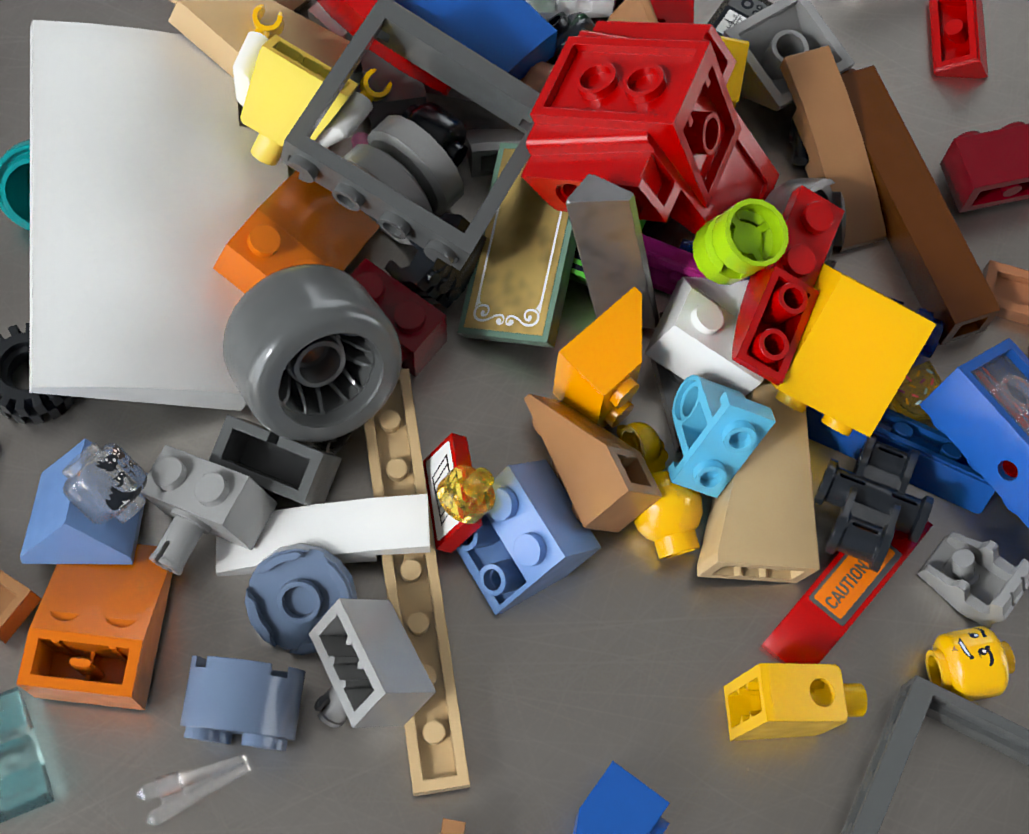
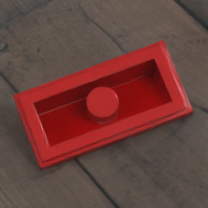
[929,0,988,79]

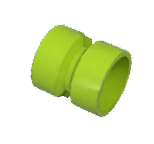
[693,198,788,285]

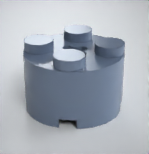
[180,655,306,751]

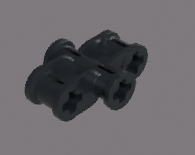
[814,433,934,572]

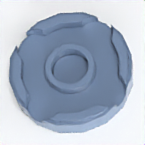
[245,543,357,655]

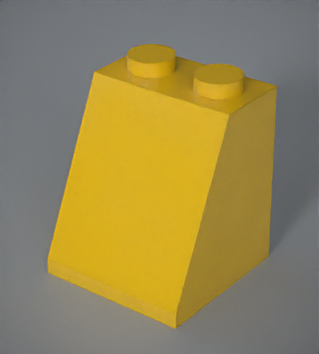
[769,263,936,437]

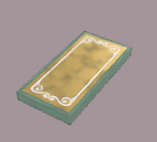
[457,143,577,348]

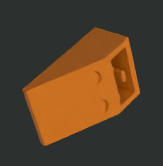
[16,544,173,710]

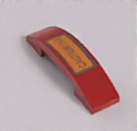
[761,521,933,664]

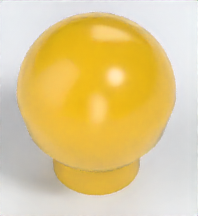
[633,471,703,560]

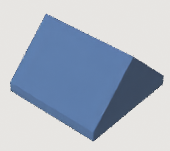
[20,438,148,565]

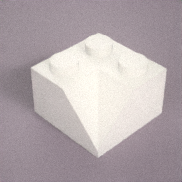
[644,277,764,396]

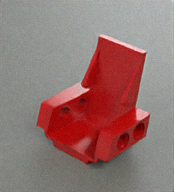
[521,21,779,235]

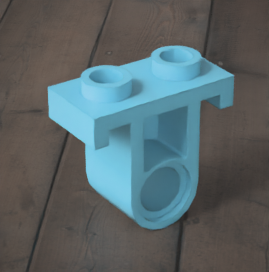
[668,375,776,498]

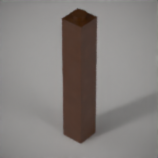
[840,65,1001,345]

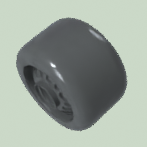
[223,264,402,443]

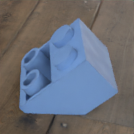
[456,459,602,615]

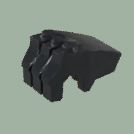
[384,213,487,309]

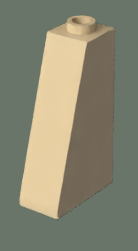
[168,0,350,78]
[697,380,820,583]

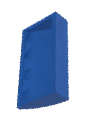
[393,0,557,80]

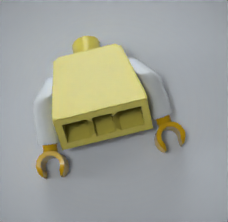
[233,4,392,166]

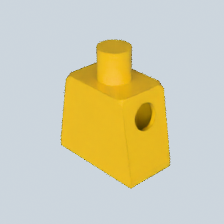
[723,663,867,741]

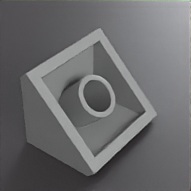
[723,0,855,111]

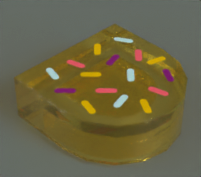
[891,360,942,421]

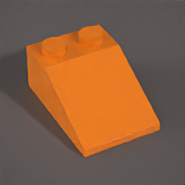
[213,171,380,293]

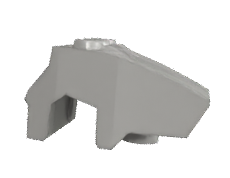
[917,531,1029,629]

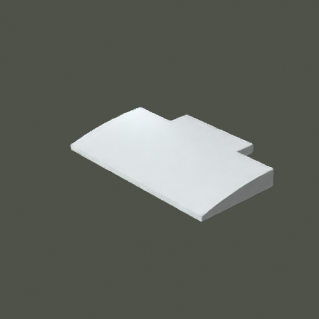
[29,20,289,411]

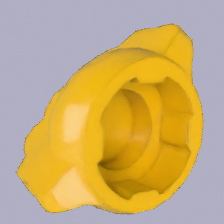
[616,422,669,474]

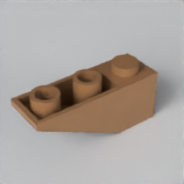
[524,394,662,533]

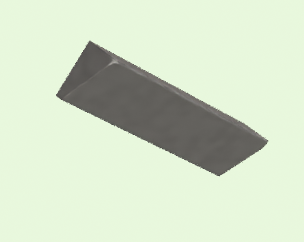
[566,174,660,328]

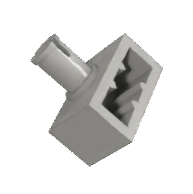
[140,445,278,575]
[308,598,436,728]

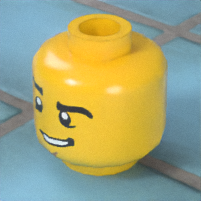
[925,626,1015,701]

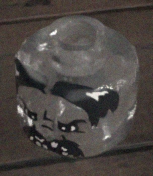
[62,442,147,525]

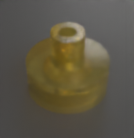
[437,465,496,524]

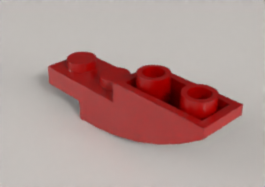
[732,185,845,386]

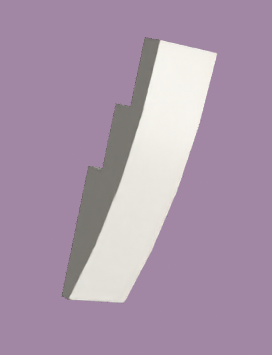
[216,494,431,576]

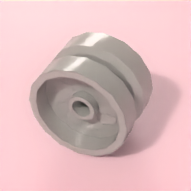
[343,115,464,245]

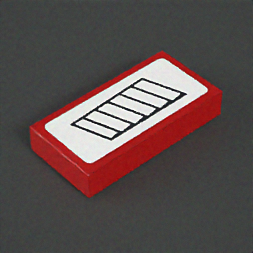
[423,433,482,553]

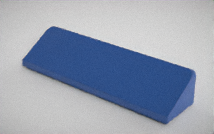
[806,406,995,514]

